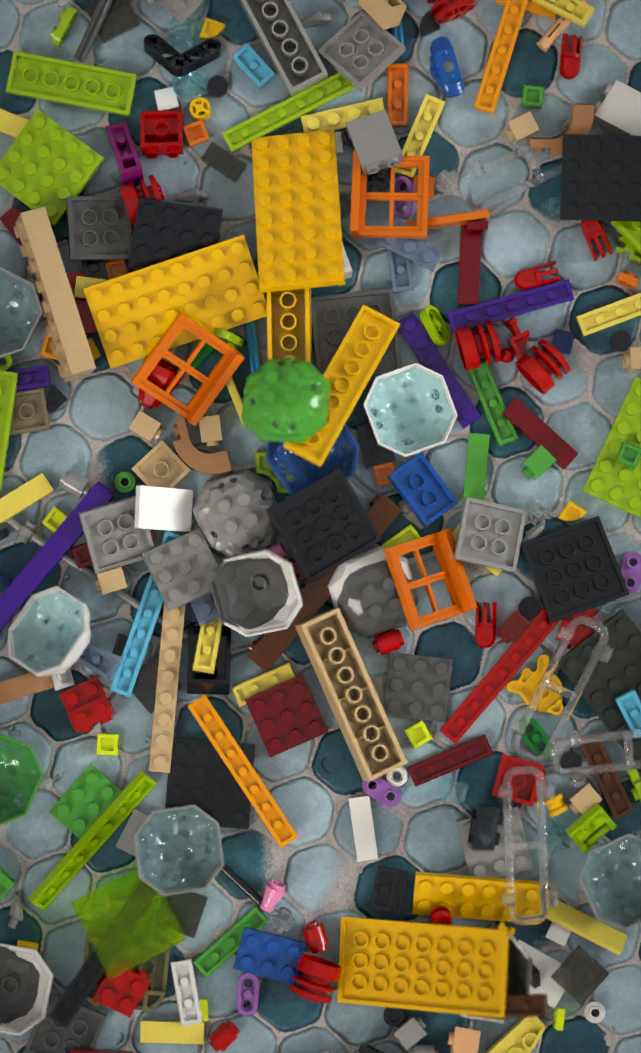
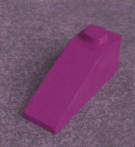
[105,121,143,186]

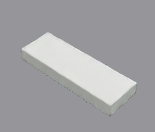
[348,795,378,862]
[170,959,203,1026]

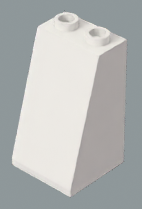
[593,80,641,136]

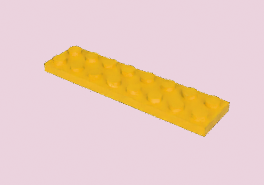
[283,304,400,467]

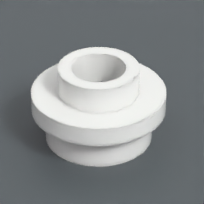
[386,766,408,786]
[584,1001,606,1023]

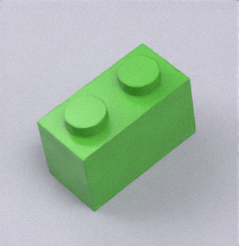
[520,445,556,481]

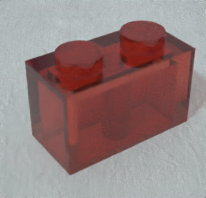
[496,610,531,644]

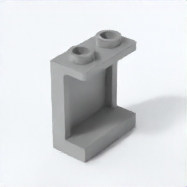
[346,109,403,175]

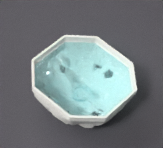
[363,363,458,457]
[8,586,91,677]

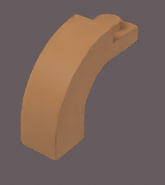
[527,103,594,156]
[173,417,232,475]
[0,668,54,705]

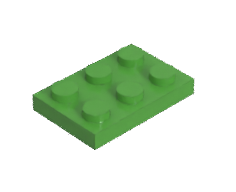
[49,764,122,839]

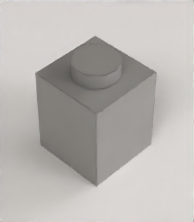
[393,1014,427,1050]

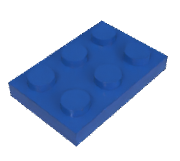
[387,452,458,528]
[233,926,306,984]

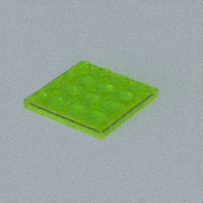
[71,868,186,980]

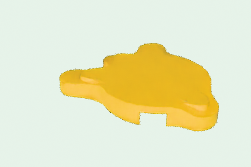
[506,654,564,715]

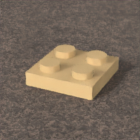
[131,440,191,488]

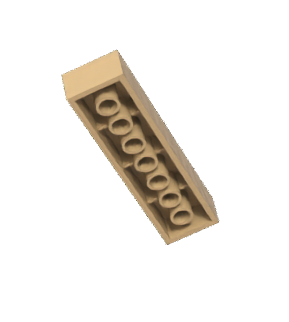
[14,207,96,382]
[295,608,407,781]

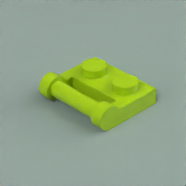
[565,803,617,854]

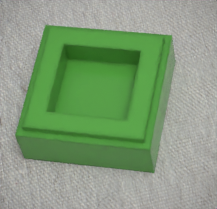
[521,85,544,109]
[615,441,641,469]

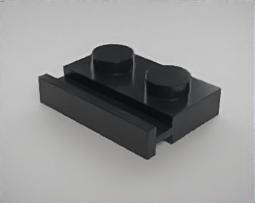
[357,424,396,468]
[369,865,408,914]

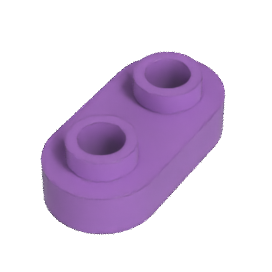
[394,176,414,219]
[620,551,641,594]
[362,777,401,807]
[237,972,259,1016]

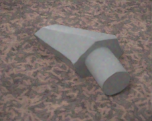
[301,10,334,27]
[175,186,209,202]
[398,500,424,530]
[521,521,545,544]
[7,893,24,929]

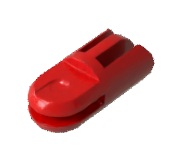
[559,33,583,80]
[581,220,614,262]
[514,260,561,290]
[475,602,497,648]
[430,905,453,925]

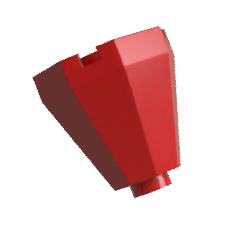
[138,355,185,409]

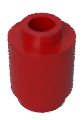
[372,629,405,655]
[303,920,329,954]
[209,1020,240,1052]

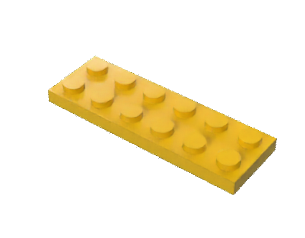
[412,871,543,924]

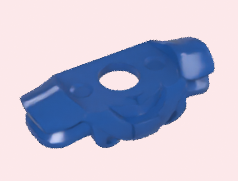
[429,37,464,97]

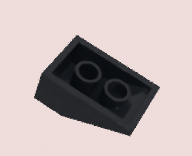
[187,626,231,695]
[467,803,503,851]

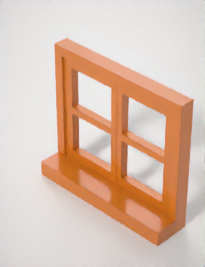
[350,151,430,239]
[130,312,244,426]
[383,528,478,631]

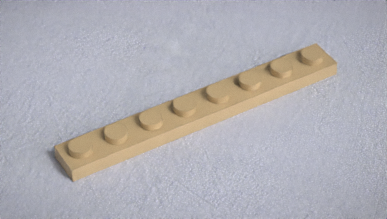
[149,602,186,773]

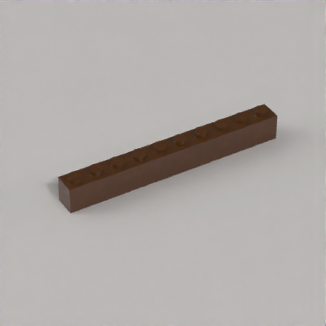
[247,494,402,672]

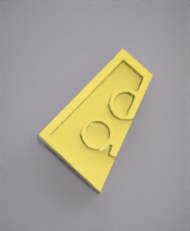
[484,1017,546,1053]

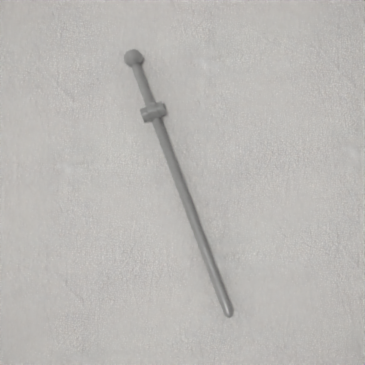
[5,517,189,640]

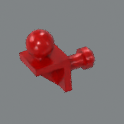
[501,317,530,363]

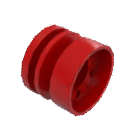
[426,0,476,24]
[119,174,165,227]
[454,319,501,372]
[515,338,571,395]
[288,953,342,1003]

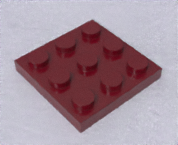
[245,673,328,757]

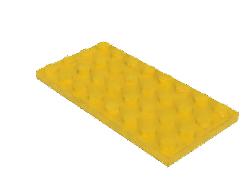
[251,130,345,293]
[83,234,267,369]
[337,916,509,1018]

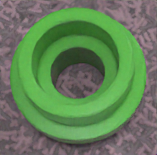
[114,472,136,493]

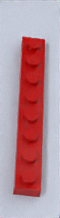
[439,607,560,744]

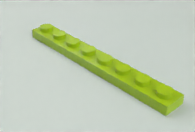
[222,73,380,153]
[28,771,157,911]

